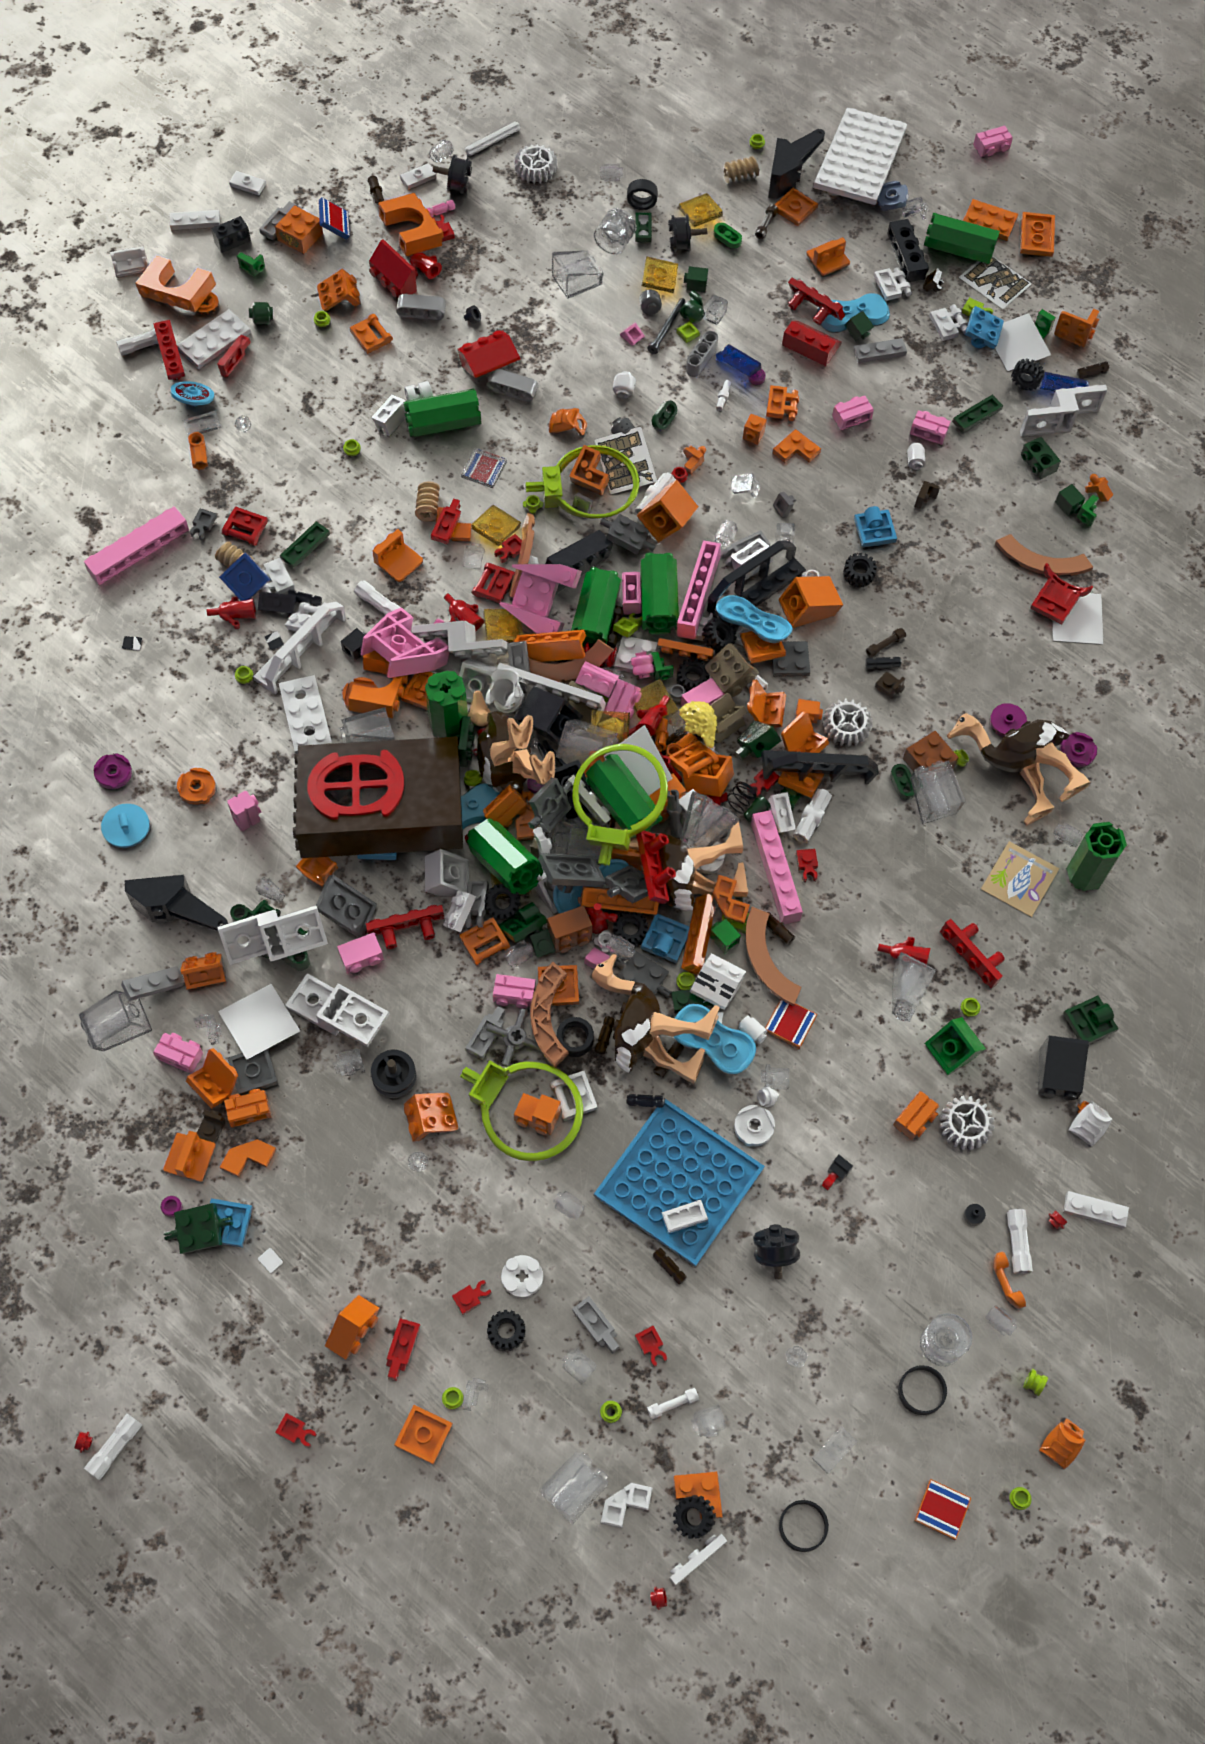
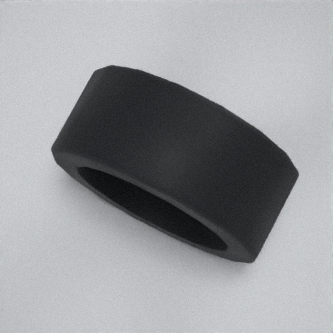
[627,179,658,210]
[556,1017,594,1057]

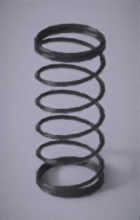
[706,781,757,838]

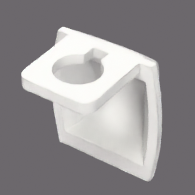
[1069,1101,1112,1147]

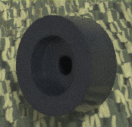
[464,305,481,324]
[964,1204,986,1226]

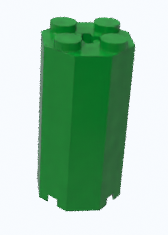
[923,212,1000,264]
[403,388,482,437]
[640,553,679,635]
[571,567,621,648]
[425,670,468,738]
[585,754,663,838]
[467,818,543,894]
[1066,822,1127,891]

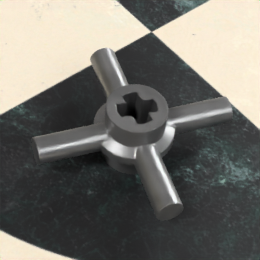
[486,1008,541,1067]

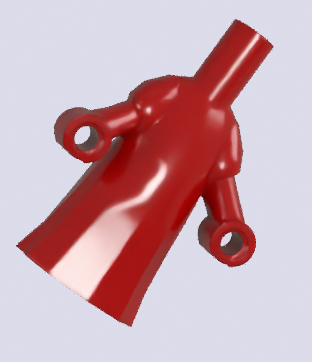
[408,252,442,279]
[444,593,485,632]
[207,596,256,629]
[635,695,670,736]
[584,903,618,934]
[877,937,931,968]

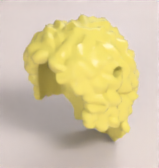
[679,701,717,749]

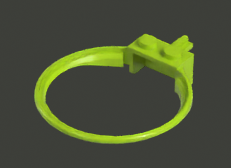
[525,445,639,519]
[572,744,668,866]
[460,1061,583,1161]

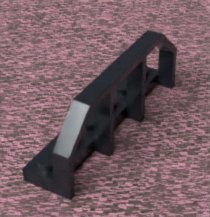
[707,541,806,625]
[761,750,879,784]

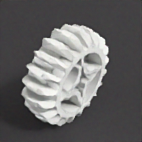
[514,144,558,184]
[822,699,873,747]
[939,1096,995,1151]

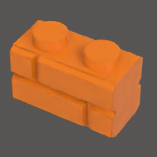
[483,785,527,828]
[224,1089,271,1128]
[893,1091,939,1140]

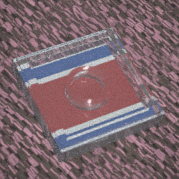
[461,448,507,488]

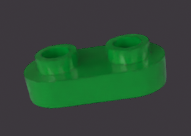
[713,223,742,248]

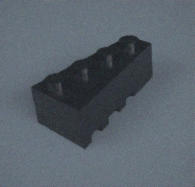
[545,530,613,595]

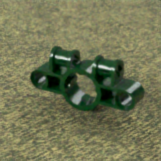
[230,900,310,971]

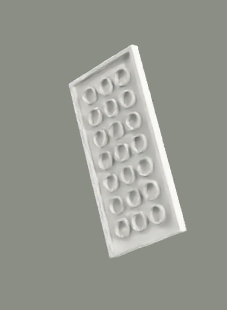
[813,108,907,205]

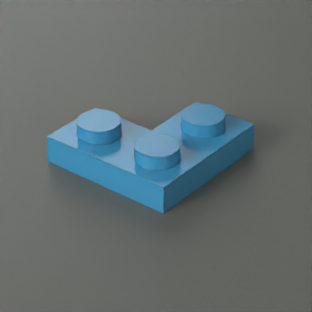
[210,1198,253,1248]

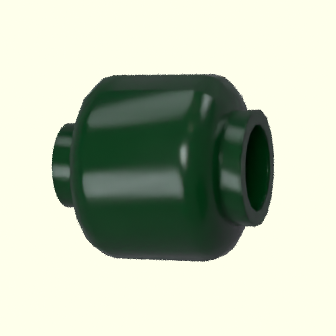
[249,302,273,325]

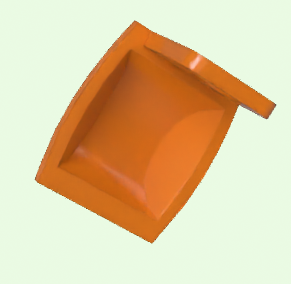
[549,408,587,436]
[296,857,338,886]
[1039,1418,1086,1469]

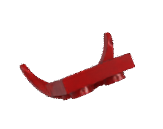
[1030,563,1093,625]

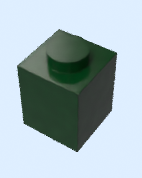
[684,266,709,293]
[844,311,874,341]
[1055,484,1086,516]

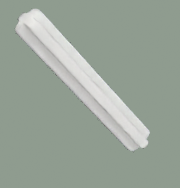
[465,122,520,156]

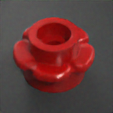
[671,467,688,483]
[1048,1211,1067,1229]
[74,1431,93,1453]
[650,1586,667,1610]

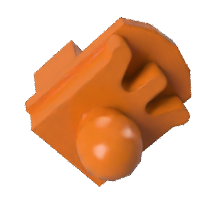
[683,445,706,475]
[1085,474,1113,502]

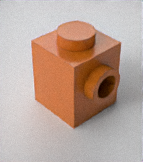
[742,414,767,445]

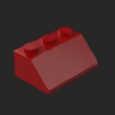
[369,239,417,298]
[782,321,842,366]
[457,330,521,378]

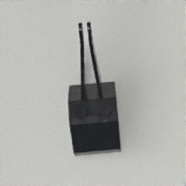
[768,129,825,199]
[537,740,593,828]
[125,874,228,932]

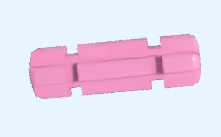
[427,200,455,217]

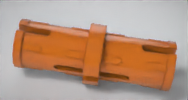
[654,718,669,752]

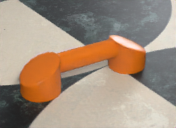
[993,1251,1026,1309]

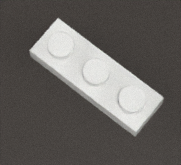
[170,210,220,230]
[566,775,611,826]
[1063,1191,1129,1229]
[669,1534,727,1587]

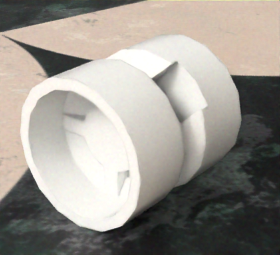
[404,381,433,400]

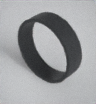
[898,1365,947,1415]
[779,1500,829,1552]

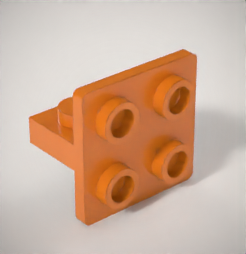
[806,237,850,276]
[180,952,226,990]
[163,1131,216,1182]

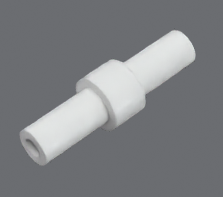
[716,380,731,411]

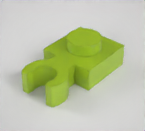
[962,297,993,317]
[613,613,642,638]

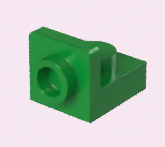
[237,252,265,277]
[1035,309,1056,339]
[1077,494,1099,526]
[651,651,674,680]

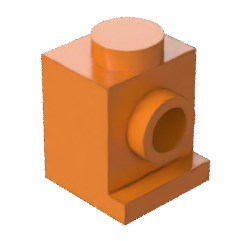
[795,699,823,724]

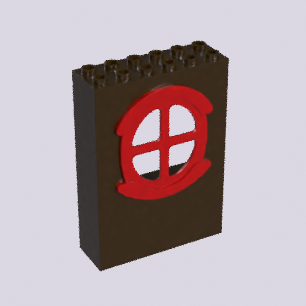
[293,737,463,858]

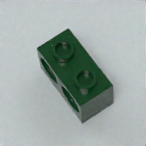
[1021,437,1061,480]

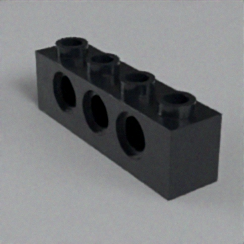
[887,219,929,282]

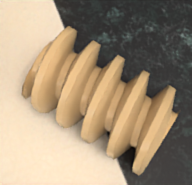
[723,156,759,183]
[415,481,440,522]
[215,541,253,567]

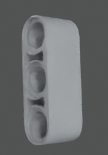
[396,294,446,320]
[686,331,718,377]
[487,369,539,402]

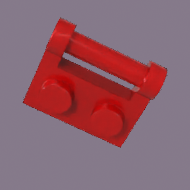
[222,506,268,546]
[471,563,515,603]

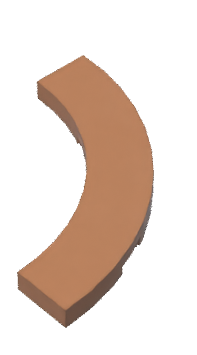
[509,513,535,598]
[995,534,1093,576]
[529,639,614,682]
[745,907,802,1006]
[530,962,569,1068]

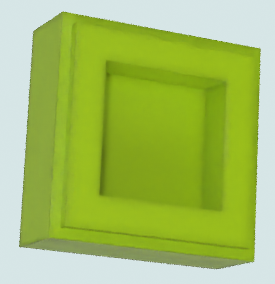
[676,321,700,343]

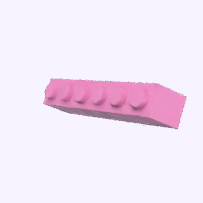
[84,506,189,585]
[677,540,721,640]
[751,810,803,925]

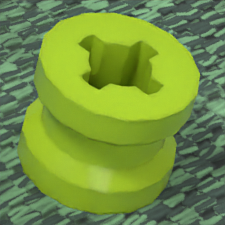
[1023,1368,1048,1396]

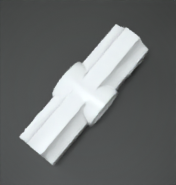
[635,472,676,514]
[793,789,832,843]

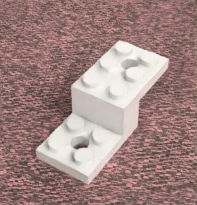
[1020,385,1107,437]
[412,621,508,659]
[279,675,332,753]
[218,906,328,965]
[285,973,389,1047]

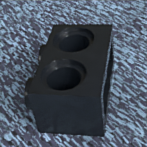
[211,216,251,253]

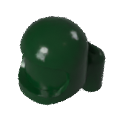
[680,291,704,323]

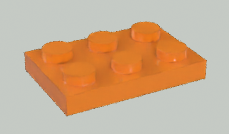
[963,199,1018,241]
[1020,212,1055,257]
[658,638,714,661]

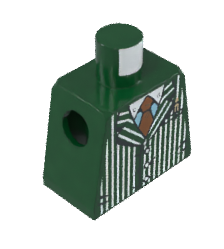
[735,721,782,761]

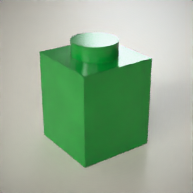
[710,919,741,954]

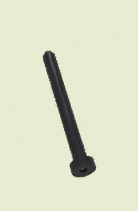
[647,298,685,354]

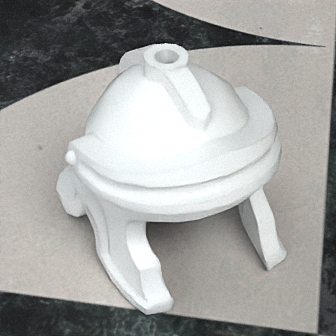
[485,668,525,713]

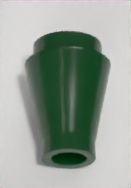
[743,795,771,823]

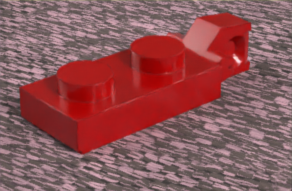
[217,335,251,377]
[431,498,461,545]
[386,1318,421,1381]

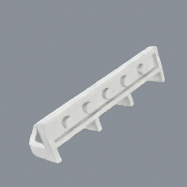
[253,602,346,695]
[497,663,606,739]

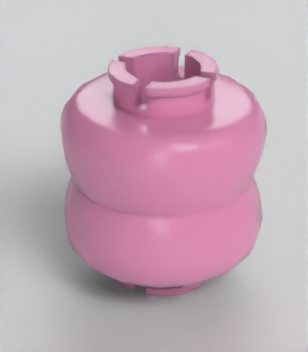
[631,651,655,679]

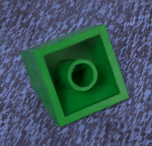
[924,1017,986,1075]

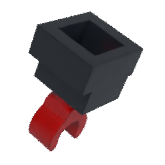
[821,1154,853,1191]

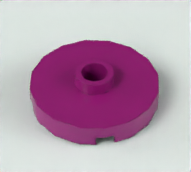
[989,703,1027,737]
[1059,732,1098,768]
[93,753,132,789]

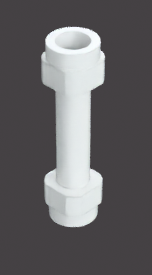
[647,1388,699,1420]

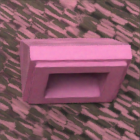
[620,322,645,346]
[584,947,610,969]

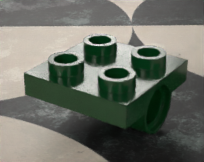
[454,716,475,767]
[498,902,547,943]
[1063,995,1119,1044]

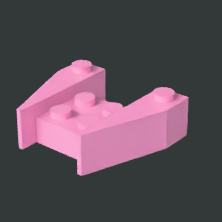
[499,564,582,634]
[361,608,450,678]

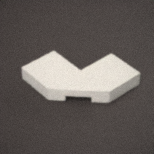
[601,1483,653,1528]

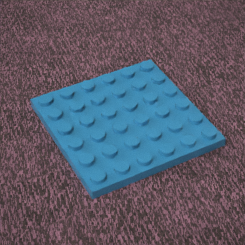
[594,1099,765,1267]

